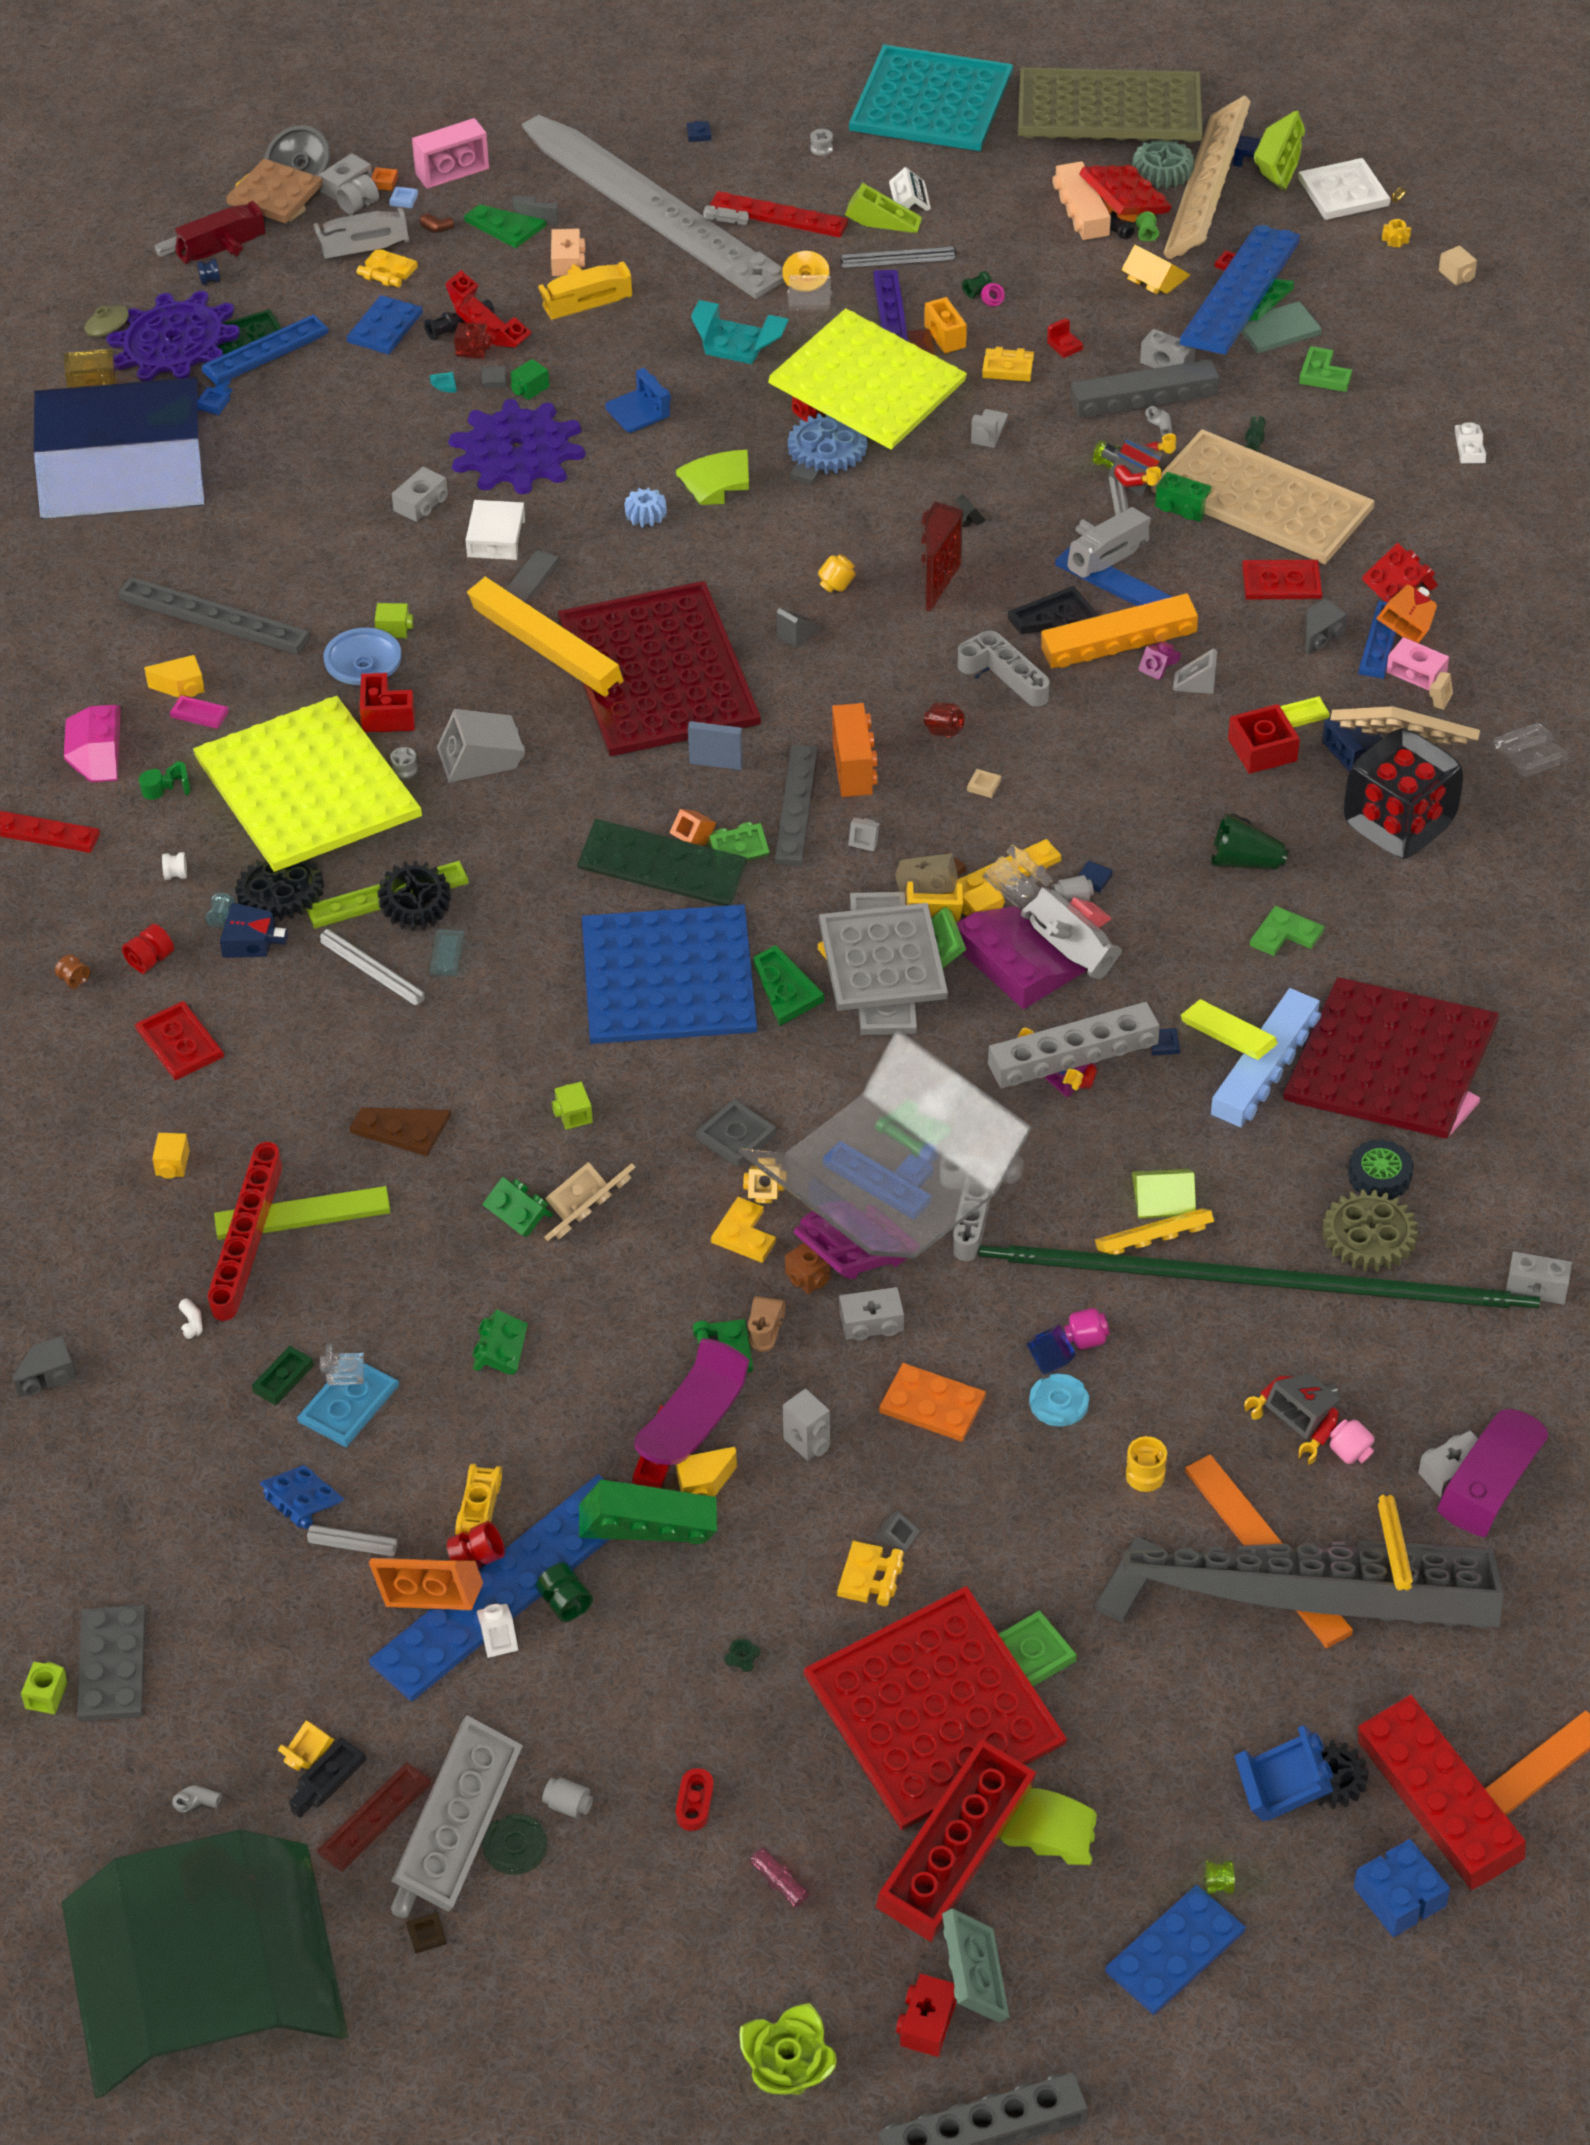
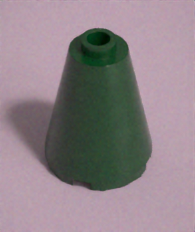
[1210,813,1288,870]

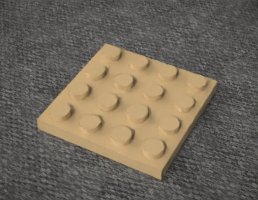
[1330,707,1480,746]

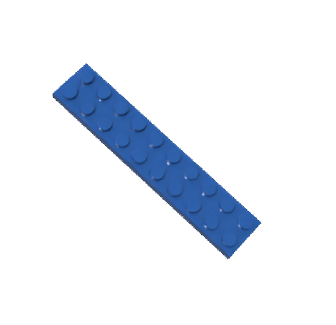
[1180,225,1300,355]
[369,1474,610,1702]

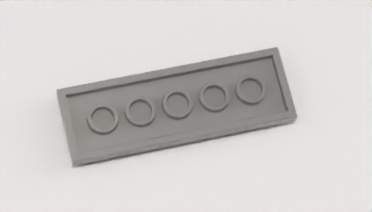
[849,892,917,1035]
[391,1715,523,1912]

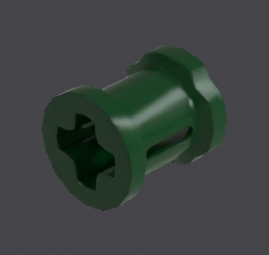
[962,271,993,299]

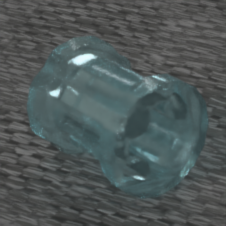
[205,893,235,928]

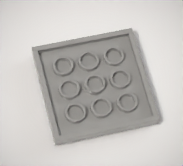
[819,903,948,1011]

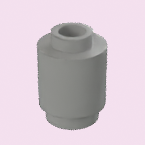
[1052,875,1094,903]
[542,1777,593,1819]

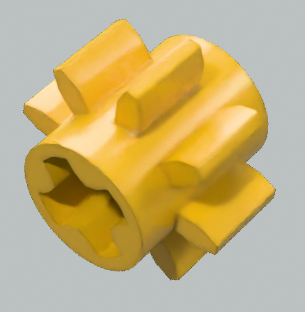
[1382,219,1411,247]

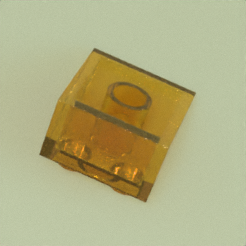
[64,349,119,392]

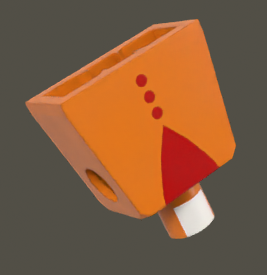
[1376,585,1437,644]

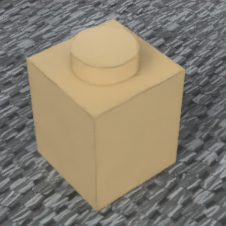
[1439,245,1477,285]

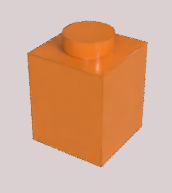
[669,809,716,846]

